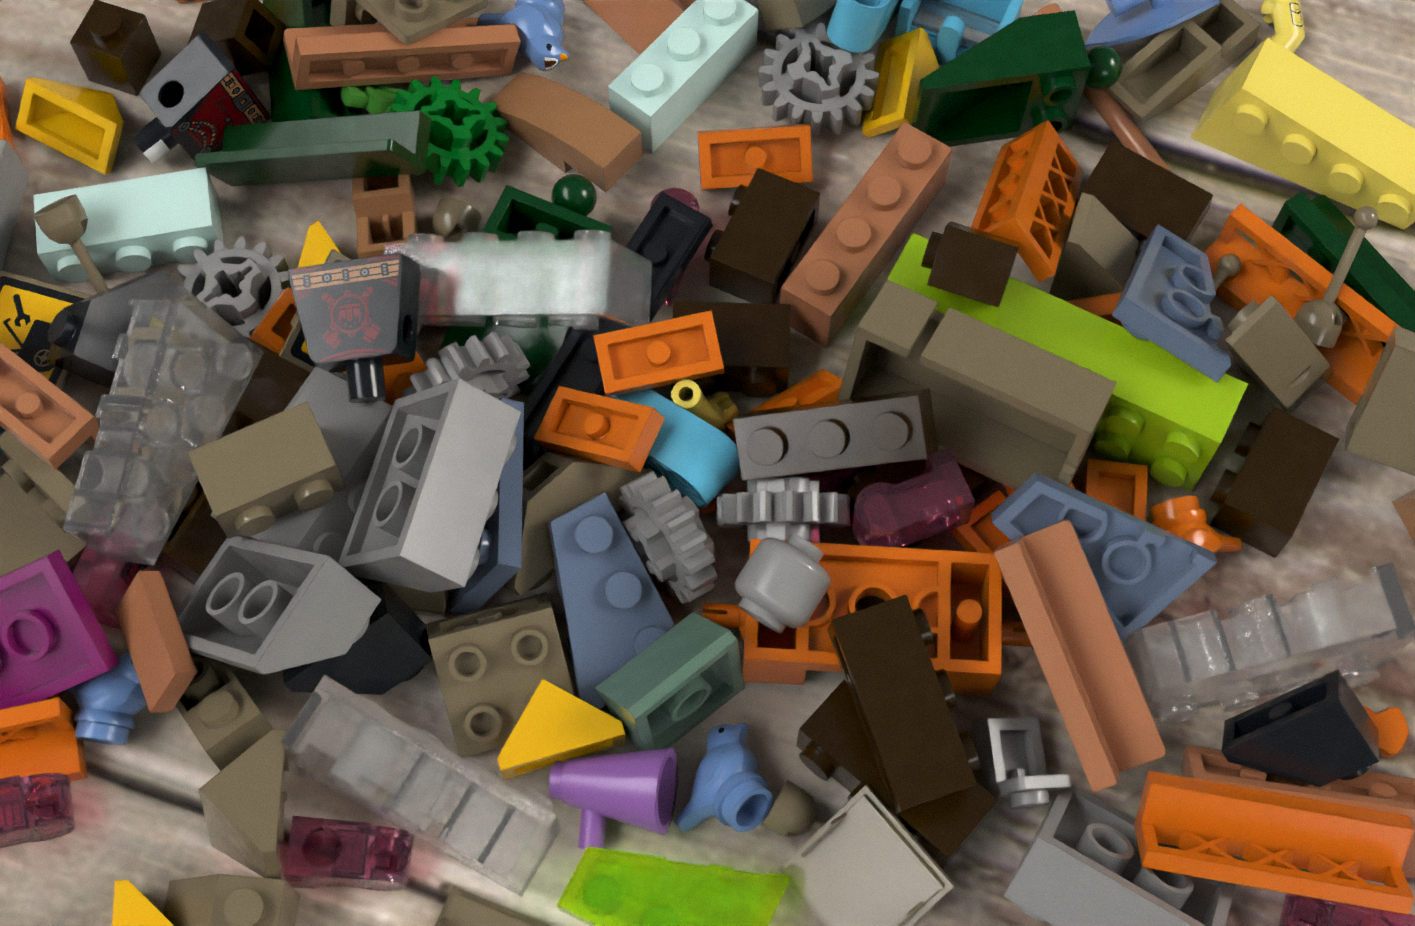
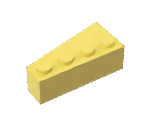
[1190,37,1415,230]

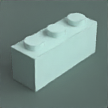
[608,0,758,153]
[33,167,224,282]

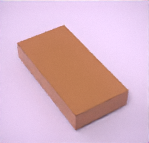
[115,571,197,713]

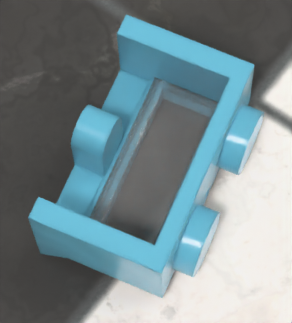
[894,0,1024,66]

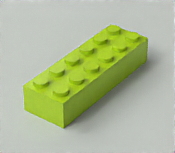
[883,233,1248,492]

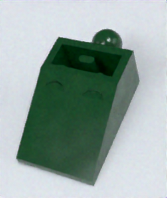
[912,10,1122,147]
[438,174,616,396]

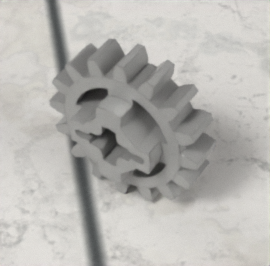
[759,23,879,137]
[169,237,292,360]
[402,332,530,400]
[618,471,718,604]
[717,477,850,543]

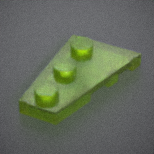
[557,846,792,926]

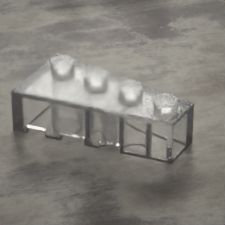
[384,230,652,331]
[63,283,264,566]
[1123,562,1415,724]
[281,674,561,897]

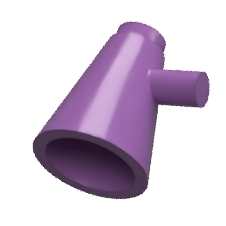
[549,748,678,850]

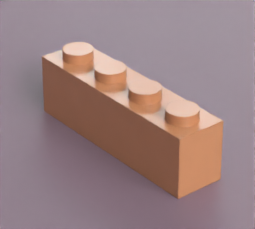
[780,122,953,349]

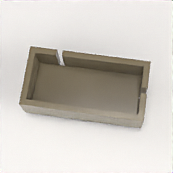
[837,279,1117,490]

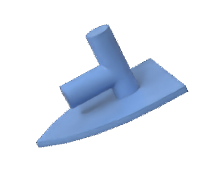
[1085,0,1220,49]

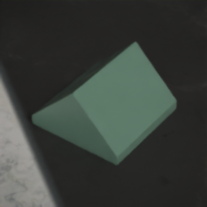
[595,612,744,751]

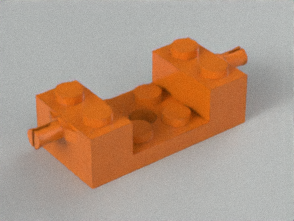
[702,539,1033,696]

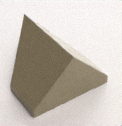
[198,729,290,879]

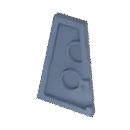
[1112,224,1231,382]
[449,397,524,614]
[991,472,1218,643]
[547,493,675,709]

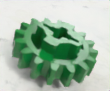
[388,76,509,187]

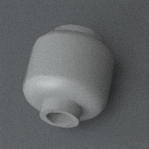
[735,533,831,634]

